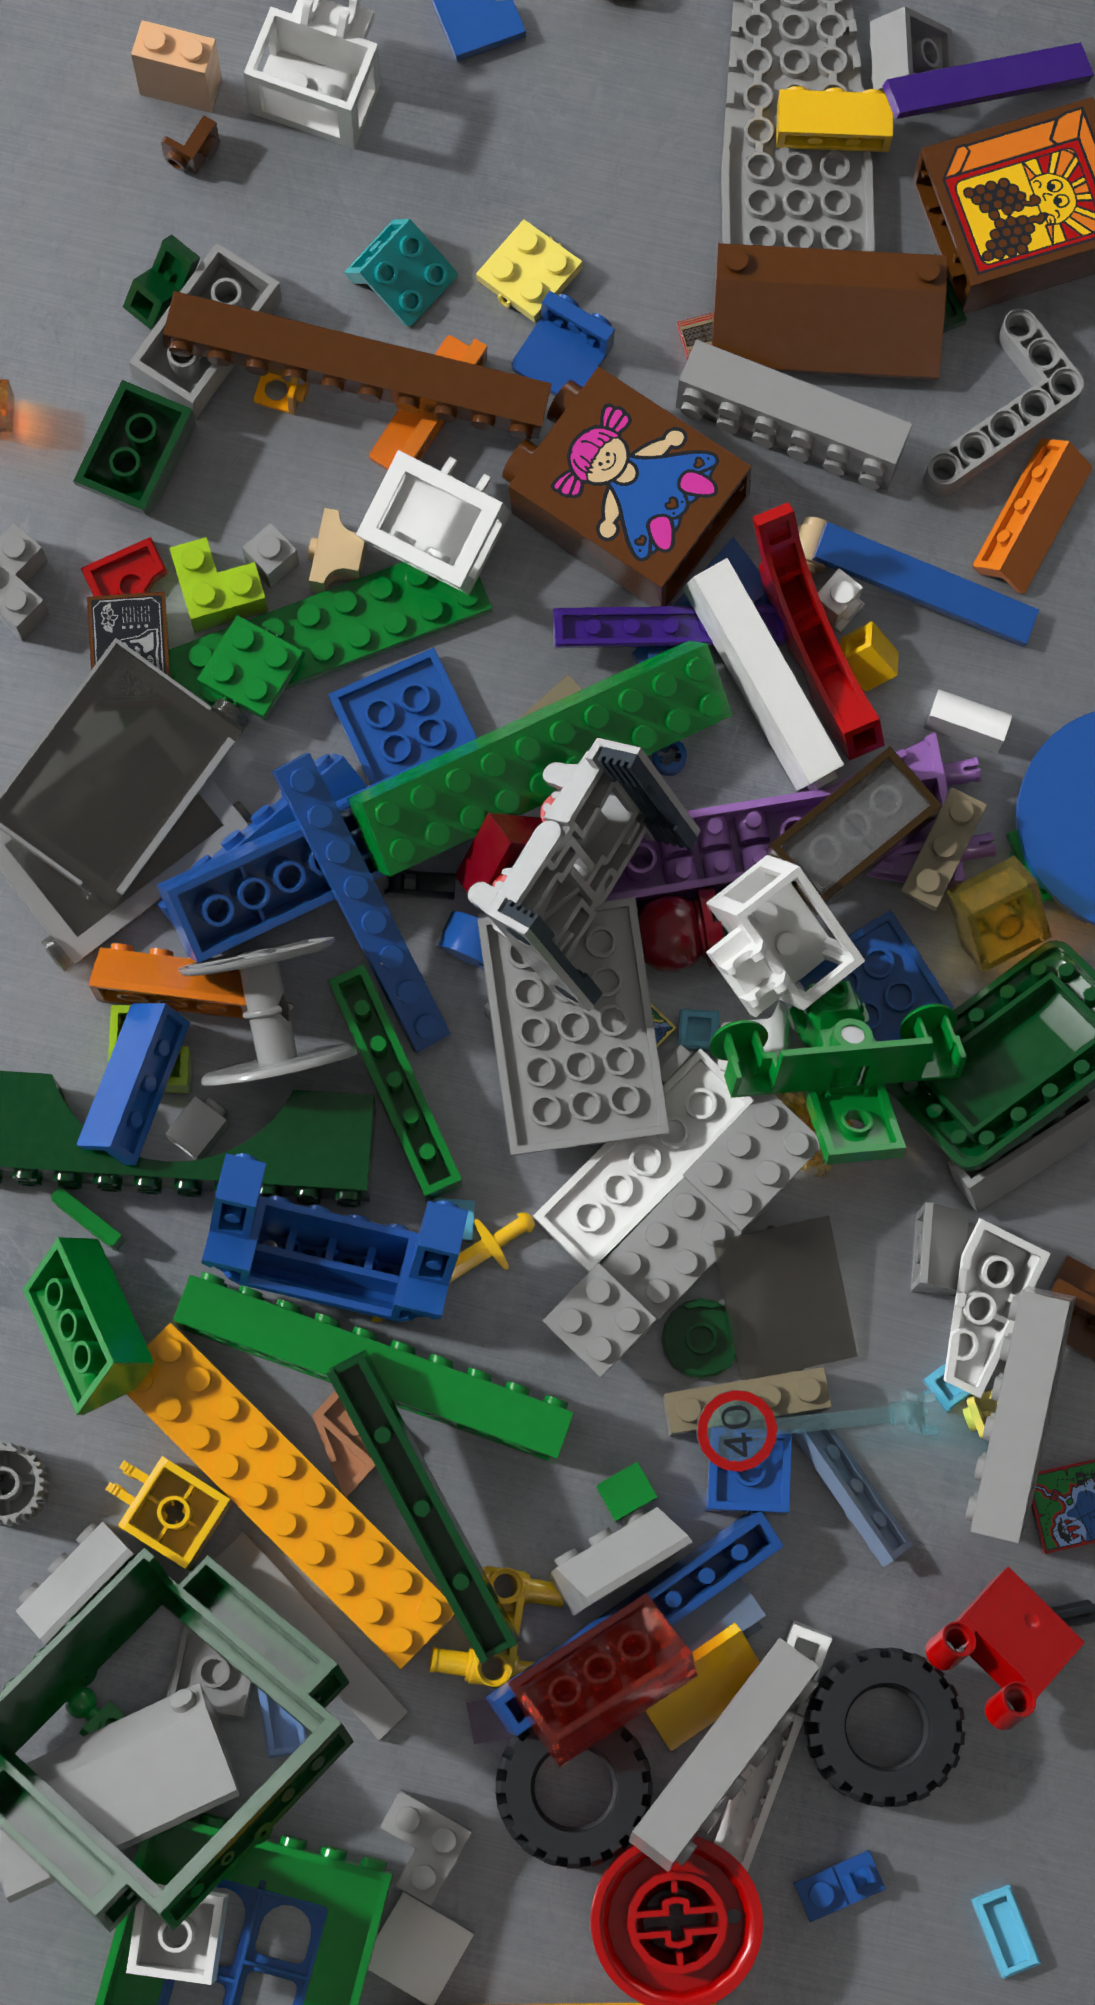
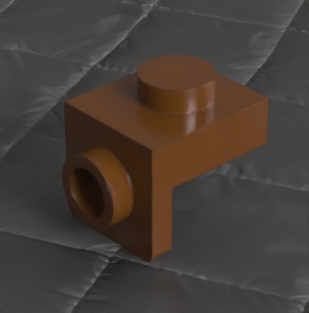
[161,115,220,174]

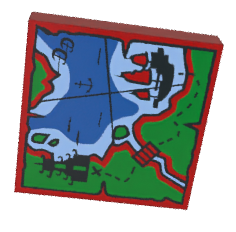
[1031,1459,1095,1554]

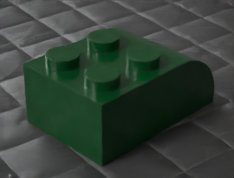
[73,380,196,515]

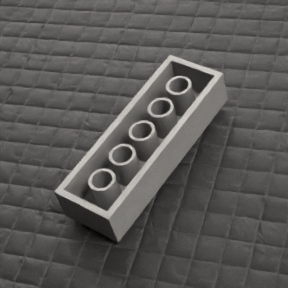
[675,340,912,490]
[966,1286,1076,1543]

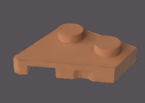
[312,1391,376,1498]

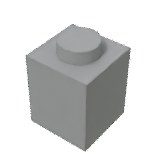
[242,523,299,589]

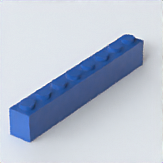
[485,1512,784,1736]

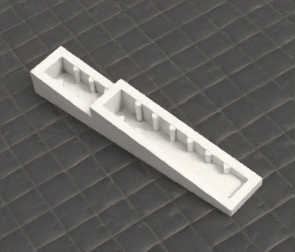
[713,1620,832,1872]

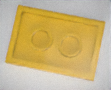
[633,1623,760,1751]

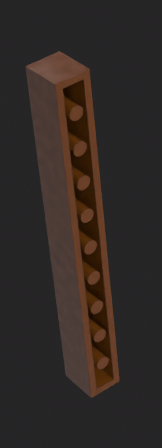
[163,291,552,440]

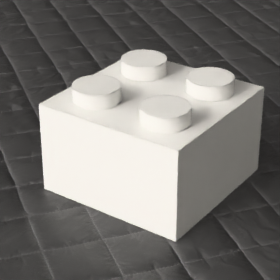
[126,1884,229,1985]

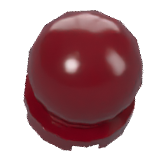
[637,887,723,972]

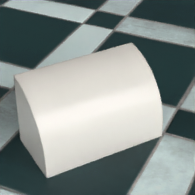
[925,689,1012,753]

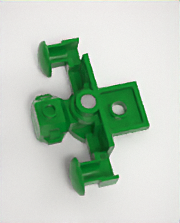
[710,981,967,1165]

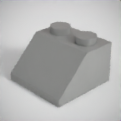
[870,6,954,93]
[910,1202,974,1296]

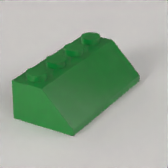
[22,1237,155,1415]

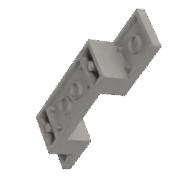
[542,1094,821,1378]

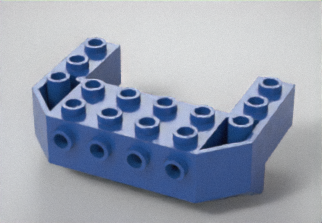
[201,1153,468,1322]

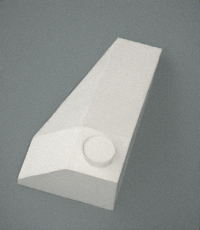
[944,1218,1051,1398]

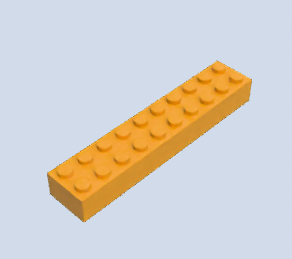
[126,1323,455,1670]

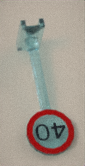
[696,1387,939,1472]

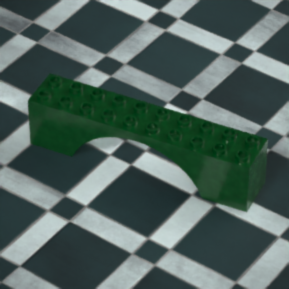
[0,1071,376,1207]

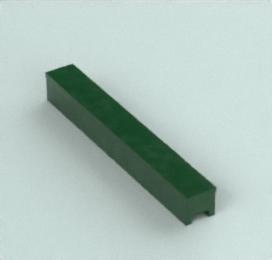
[326,1349,521,1664]

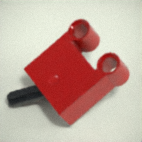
[925,1566,1095,1730]

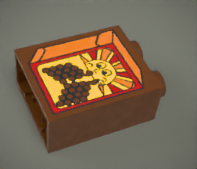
[912,97,1095,314]

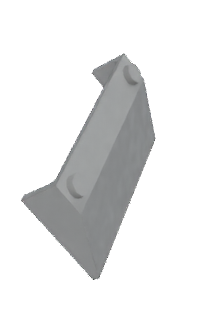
[0,1683,240,1903]

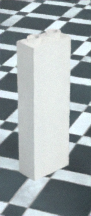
[682,558,844,791]

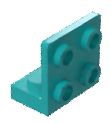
[343,219,458,327]

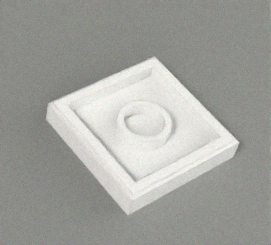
[368,1891,475,2005]

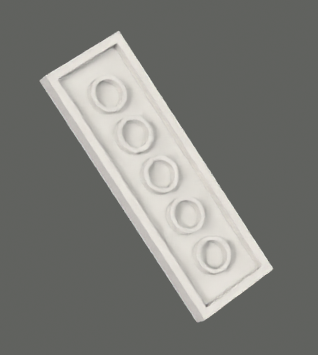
[533,1048,754,1273]

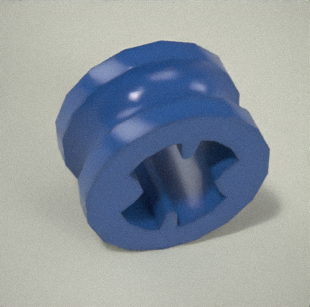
[651,741,687,776]

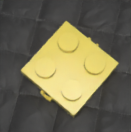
[476,219,583,323]

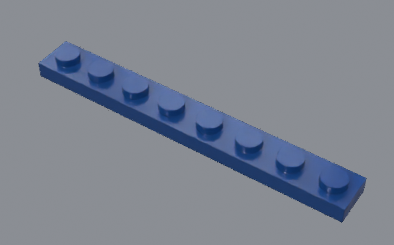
[272,753,451,1053]

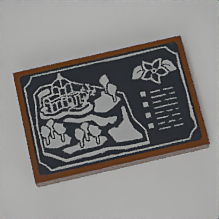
[87,591,173,713]

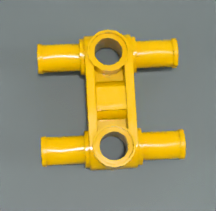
[429,1565,564,1688]

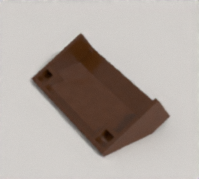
[712,243,947,381]

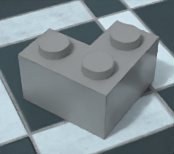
[0,522,49,641]
[379,1790,472,1906]

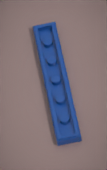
[812,522,1039,647]

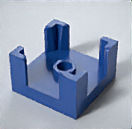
[705,1427,792,1515]

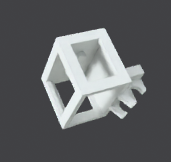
[243,0,381,149]
[356,450,511,595]
[706,855,865,1017]

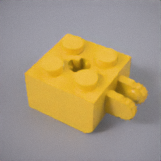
[105,1456,233,1571]

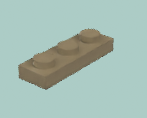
[900,787,987,911]

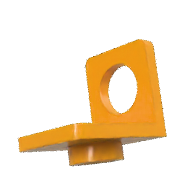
[253,373,310,415]

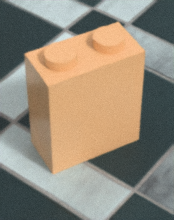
[131,20,222,113]

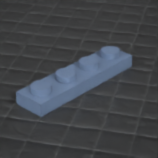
[792,1411,914,1567]

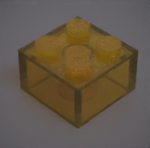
[945,856,1052,973]

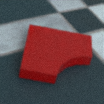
[81,537,168,596]

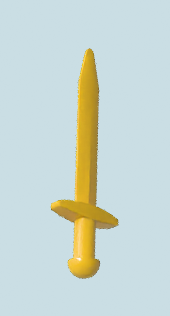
[372,1212,535,1322]

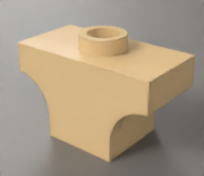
[308,508,367,594]

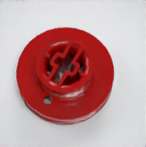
[590,1836,763,2005]

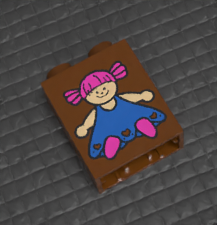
[502,366,751,607]

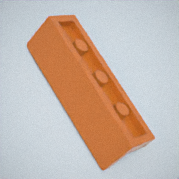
[369,335,488,471]
[972,438,1092,594]

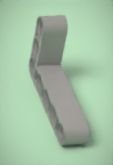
[923,308,1084,497]

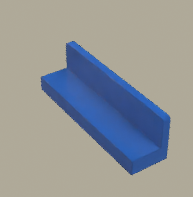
[77,1003,191,1165]

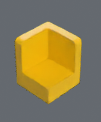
[840,621,899,691]

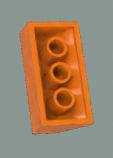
[89,943,249,1020]

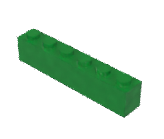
[328,964,462,1202]

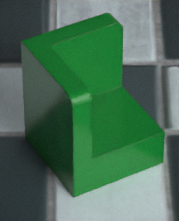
[596,1462,657,1523]

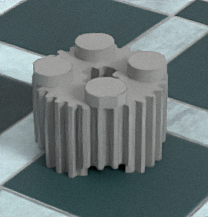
[0,1442,50,1527]

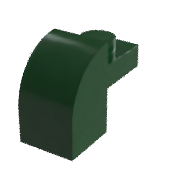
[122,234,201,330]

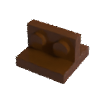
[1048,1255,1095,1363]

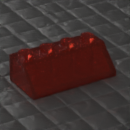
[508,1593,698,1767]

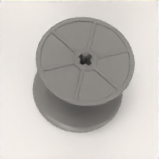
[178,937,358,1086]

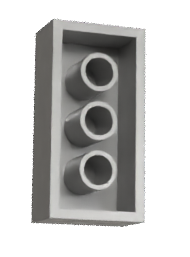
[129,242,282,419]

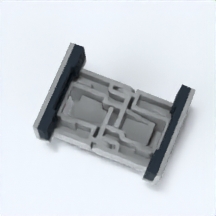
[468,738,701,1012]

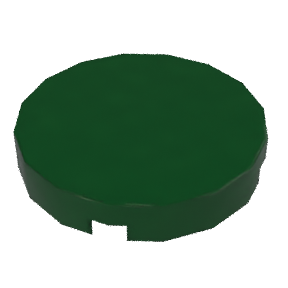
[661,1298,742,1380]

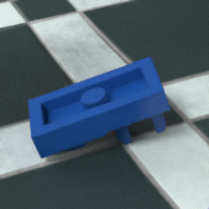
[793,1850,885,1922]

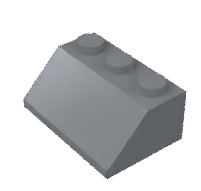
[548,1507,693,1616]
[16,1522,137,1645]

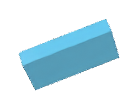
[970,1884,1041,1979]

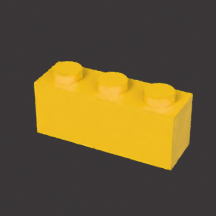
[776,86,893,152]

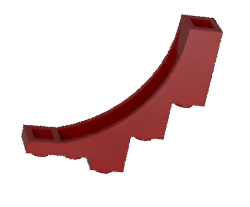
[752,502,885,761]

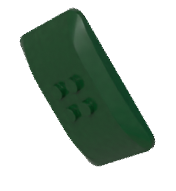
[884,940,1095,1171]

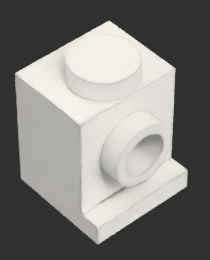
[818,568,865,634]

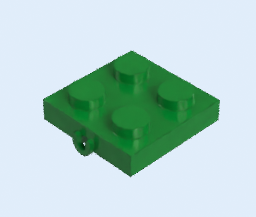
[197,615,305,720]

